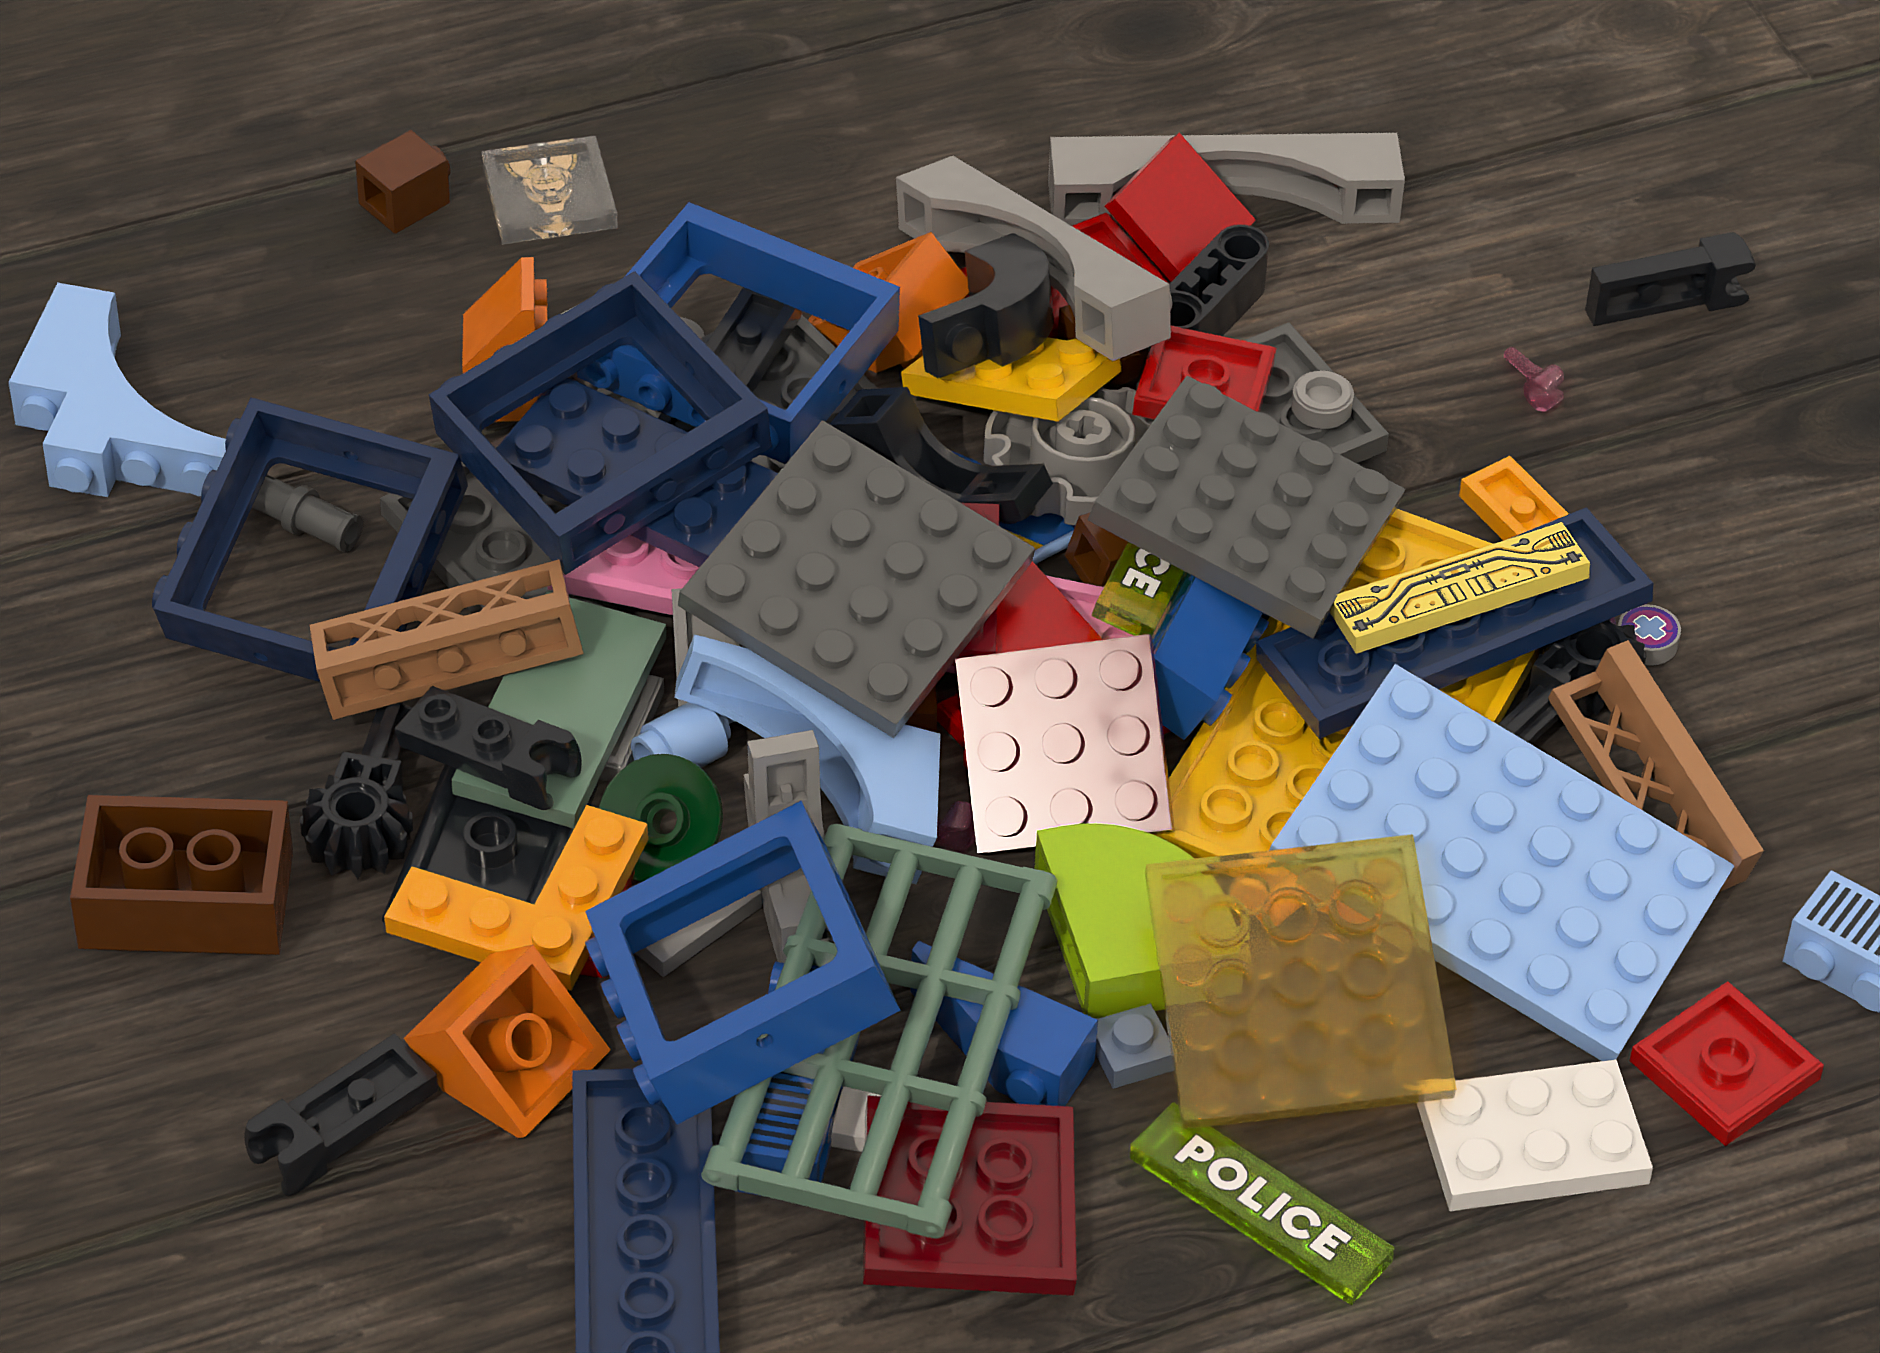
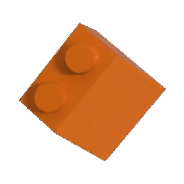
[808,232,969,373]
[403,945,611,1138]

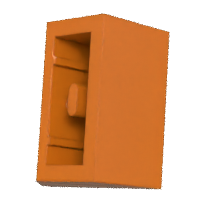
[462,257,548,422]

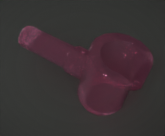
[1504,347,1564,412]
[936,801,976,852]

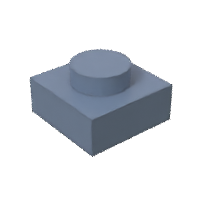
[1095,1003,1177,1089]

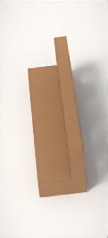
[310,560,584,720]
[1548,640,1764,893]

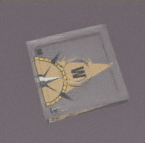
[481,136,618,244]

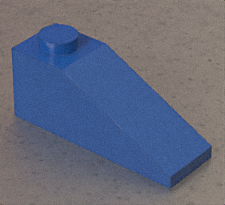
[911,941,1098,1106]

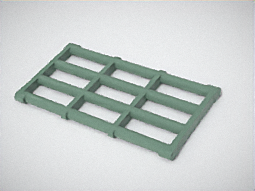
[701,824,1057,1238]

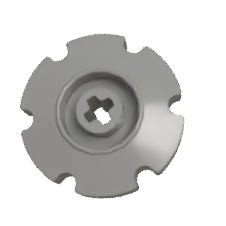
[983,387,1155,525]

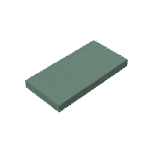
[452,591,666,828]

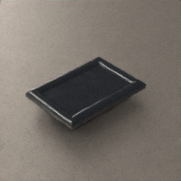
[382,765,598,923]

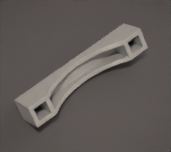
[1048,133,1405,226]
[896,156,1172,361]

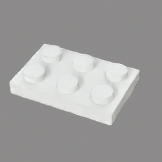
[1416,1060,1653,1211]

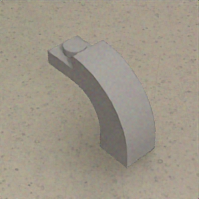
[744,730,834,963]

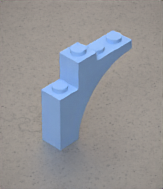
[9,283,226,497]
[675,634,940,884]

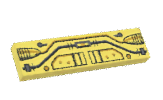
[1330,522,1590,654]

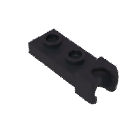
[1585,232,1756,326]
[395,686,582,810]
[244,1033,438,1196]

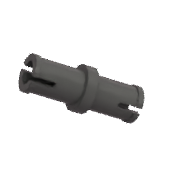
[252,474,363,552]

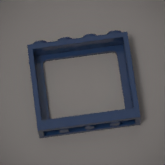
[429,271,772,575]
[152,397,468,682]

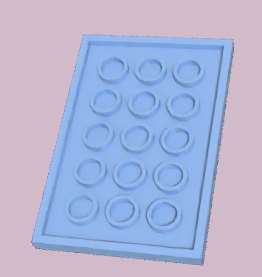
[1266,664,1734,1061]

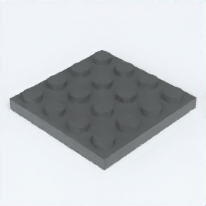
[1087,376,1406,638]
[678,420,1035,738]

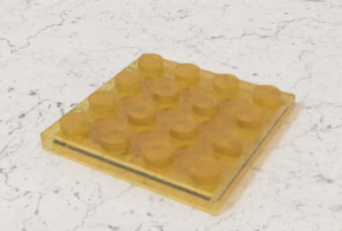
[1145,834,1457,1130]

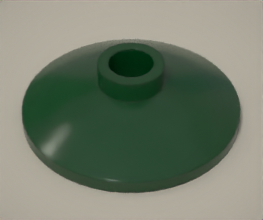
[599,754,723,882]

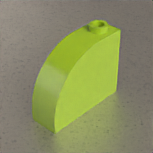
[1035,823,1253,1019]

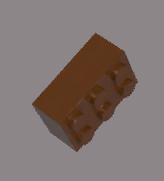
[70,795,293,955]

